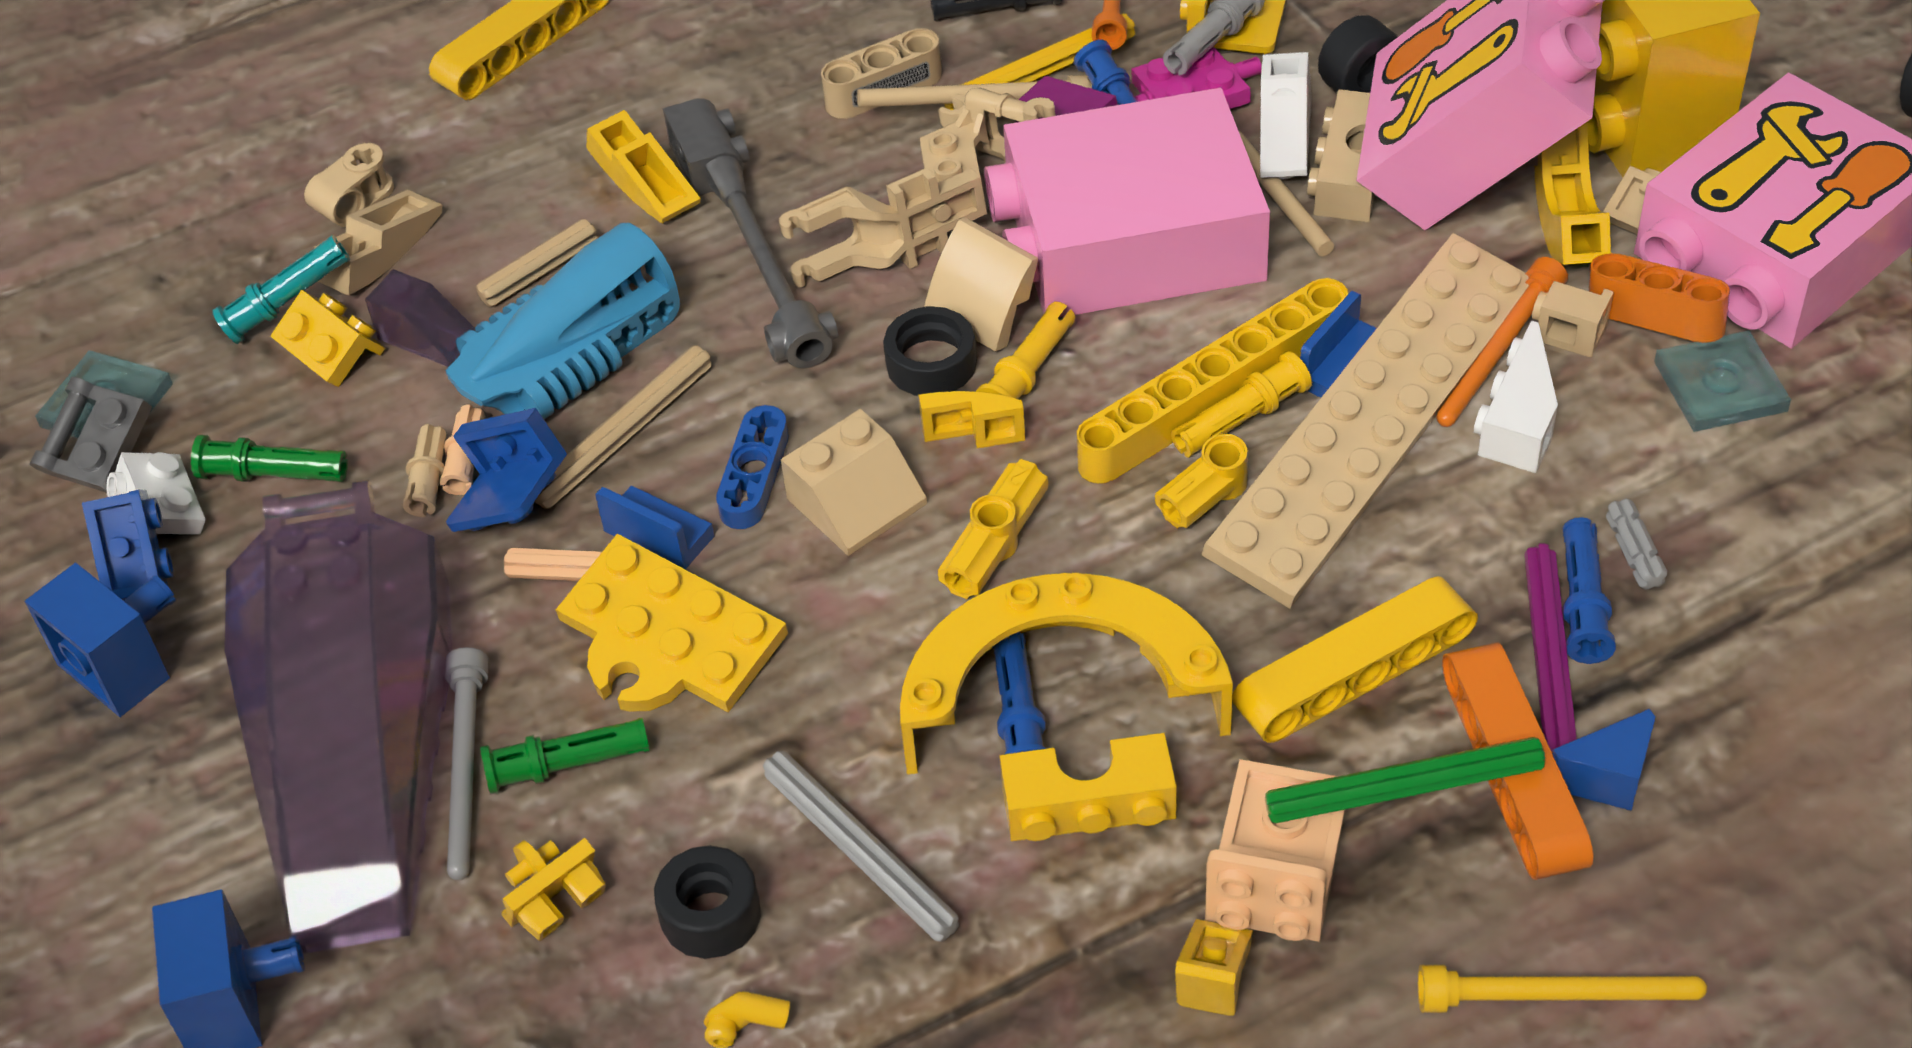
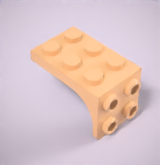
[1205,759,1346,942]

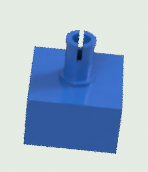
[24,562,176,717]
[152,889,305,1048]

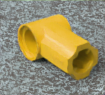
[1155,433,1248,529]

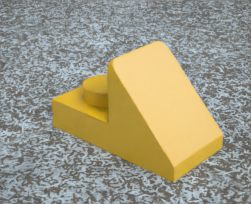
[1175,919,1253,1016]

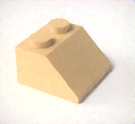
[781,409,927,556]

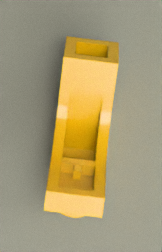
[1534,122,1611,265]

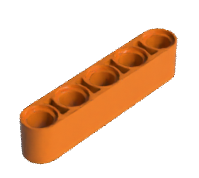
[1442,642,1593,880]

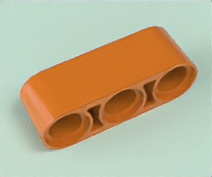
[1589,253,1730,343]

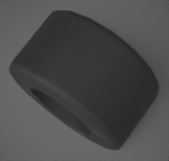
[1318,15,1399,93]
[654,845,761,959]

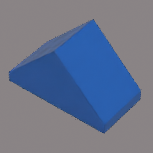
[1552,709,1656,811]

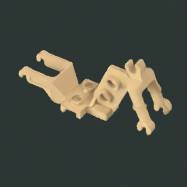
[779,88,1056,287]

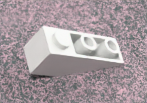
[1260,52,1312,179]
[1474,321,1558,473]

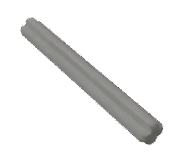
[763,751,959,942]

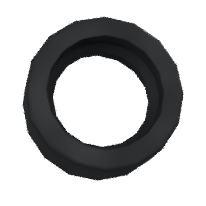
[883,306,977,396]

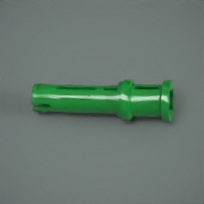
[191,435,348,482]
[480,717,650,795]

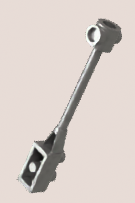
[663,99,838,368]

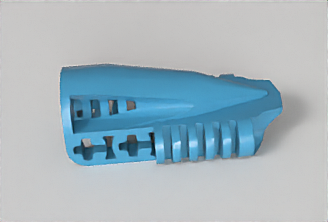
[445,223,680,420]

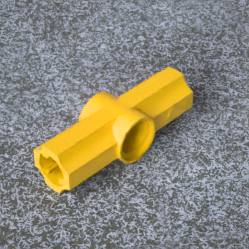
[938,459,1049,599]

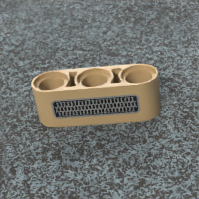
[821,28,942,119]

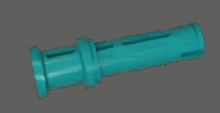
[212,235,351,344]

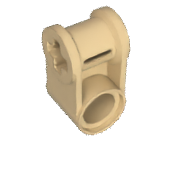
[304,143,394,227]

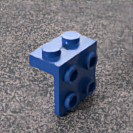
[446,408,567,532]

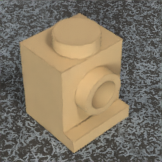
[1532,281,1614,358]

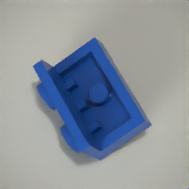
[82,489,174,599]

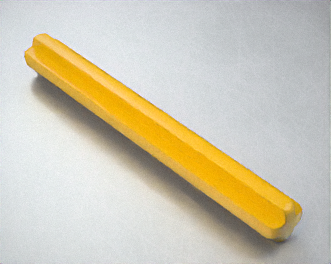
[944,14,1135,110]

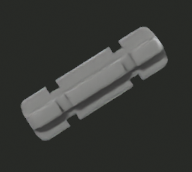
[1606,498,1668,590]

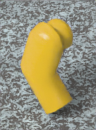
[704,991,790,1048]

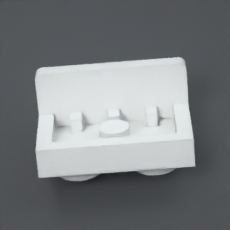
[107,452,206,534]

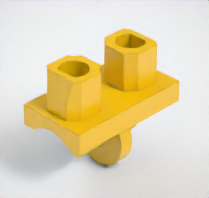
[501,838,606,941]

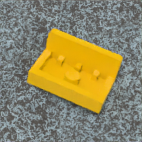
[270,290,386,387]

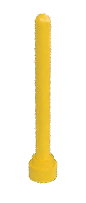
[1418,965,1707,1013]

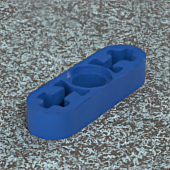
[716,405,789,529]

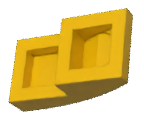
[919,391,1025,449]

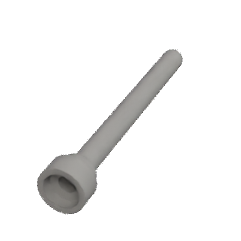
[445,647,489,880]

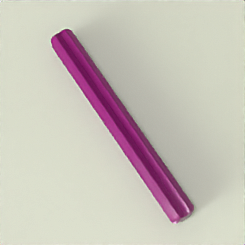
[1524,543,1577,752]

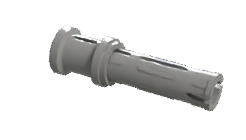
[1163,0,1264,75]

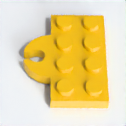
[556,534,788,713]

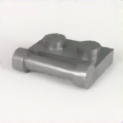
[29,377,152,493]

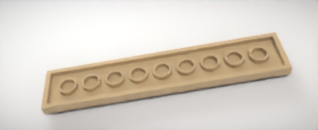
[1202,233,1529,609]

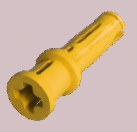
[976,302,1075,399]
[1171,351,1312,458]

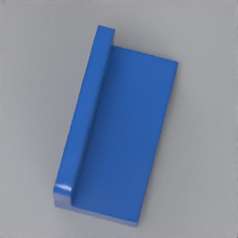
[1300,290,1377,398]
[595,485,715,570]

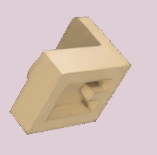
[1603,166,1661,235]

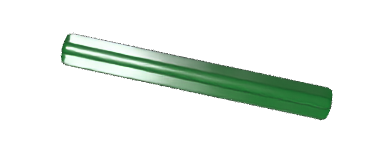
[1265,737,1545,823]

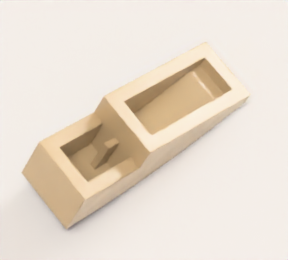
[314,190,442,296]

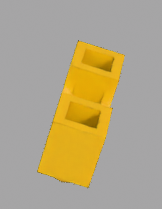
[999,733,1176,841]

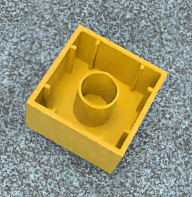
[1587,0,1760,177]

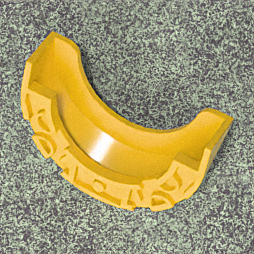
[900,573,1233,775]

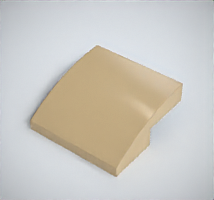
[924,217,1038,352]

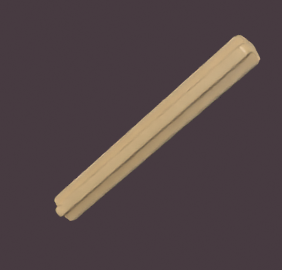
[534,345,712,509]

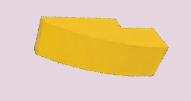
[586,110,701,223]

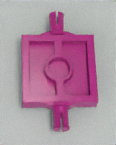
[1131,46,1262,109]

